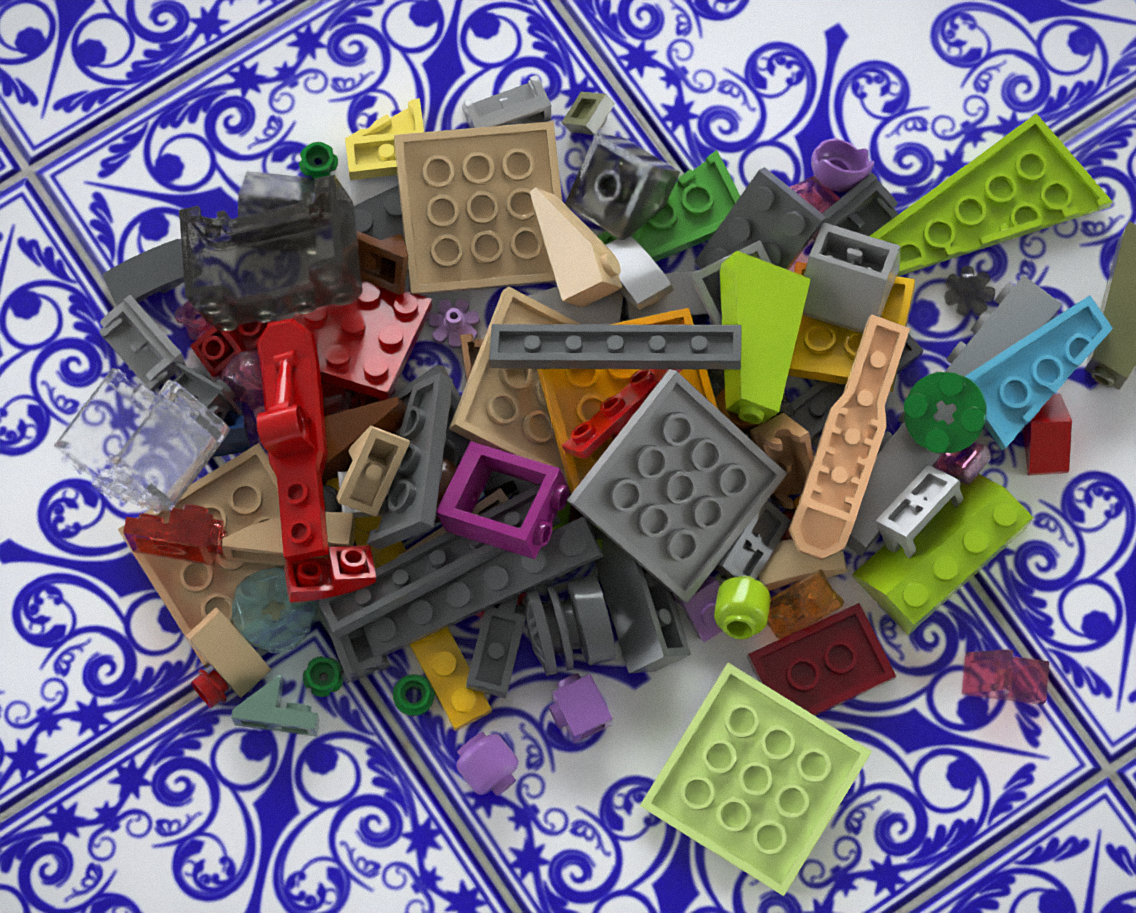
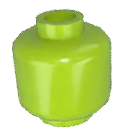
[714,576,771,639]

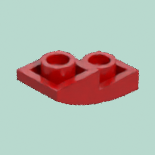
[190,297,278,378]
[284,545,376,603]

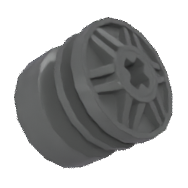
[525,574,616,676]

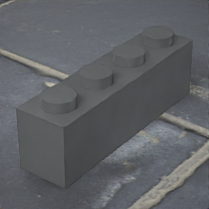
[584,516,691,674]

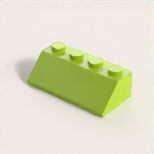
[852,469,1034,635]

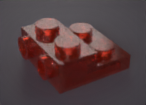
[123,504,228,566]

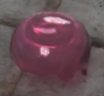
[219,350,264,410]

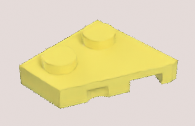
[345,98,424,180]

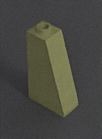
[1085,221,1136,390]

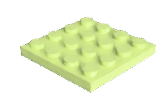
[640,663,872,896]

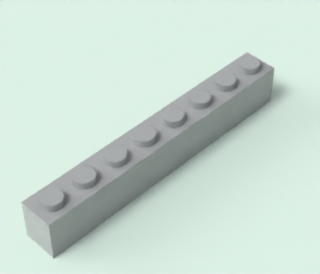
[846,275,1062,557]

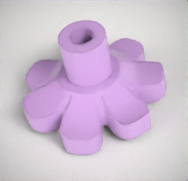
[429,299,480,349]

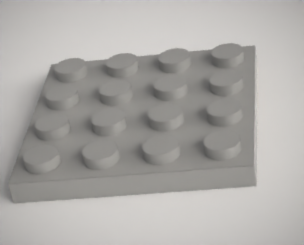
[566,369,787,603]

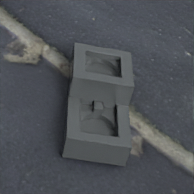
[102,239,197,306]

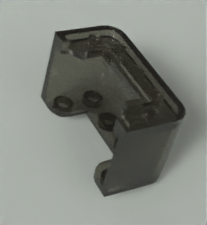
[179,175,363,331]

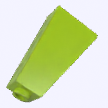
[720,251,811,424]

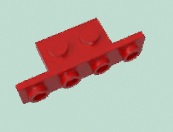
[562,369,683,459]

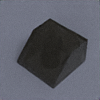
[565,133,680,240]

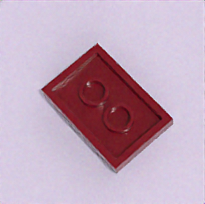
[747,603,896,716]

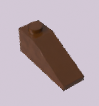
[322,396,407,485]

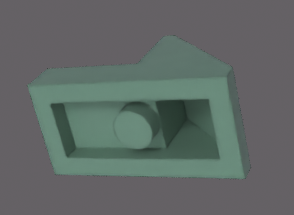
[231,675,320,737]

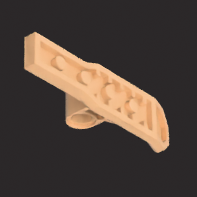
[789,315,910,560]

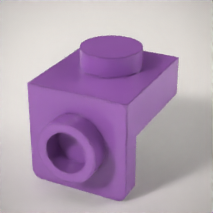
[672,575,723,642]

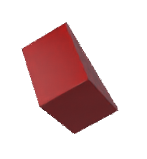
[1023,394,1072,476]

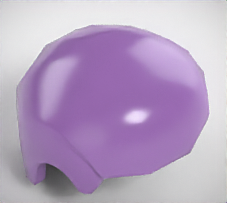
[811,138,875,193]

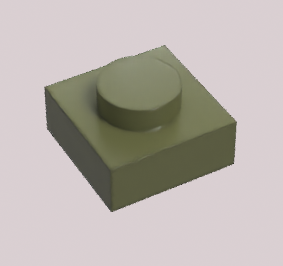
[561,91,615,135]

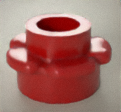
[191,669,229,708]

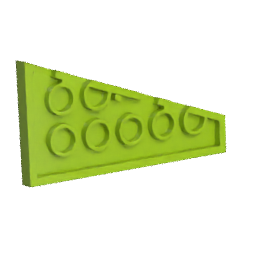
[870,113,1113,276]

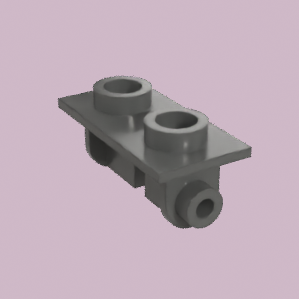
[166,361,243,424]

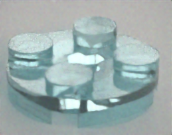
[232,568,316,653]

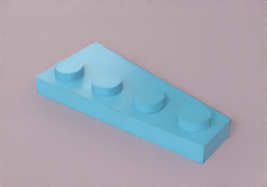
[965,295,1113,450]

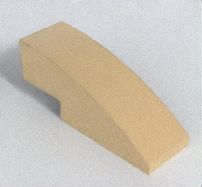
[222,512,356,567]

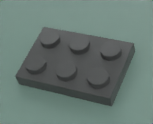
[694,167,827,270]

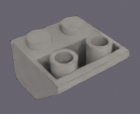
[802,222,900,334]

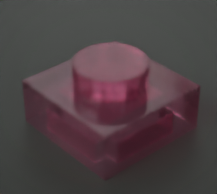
[934,443,993,485]

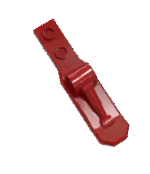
[256,318,329,563]

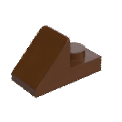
[336,228,409,295]

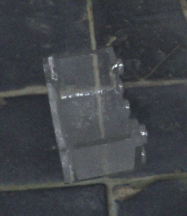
[54,368,231,514]

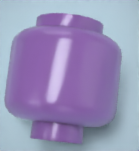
[457,732,519,796]

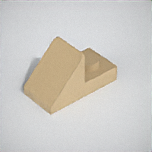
[336,425,410,517]

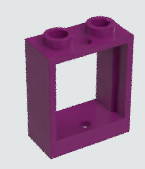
[436,441,569,559]

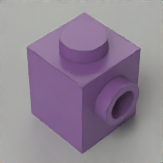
[549,673,613,744]

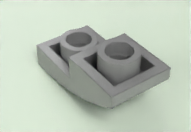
[606,233,674,310]

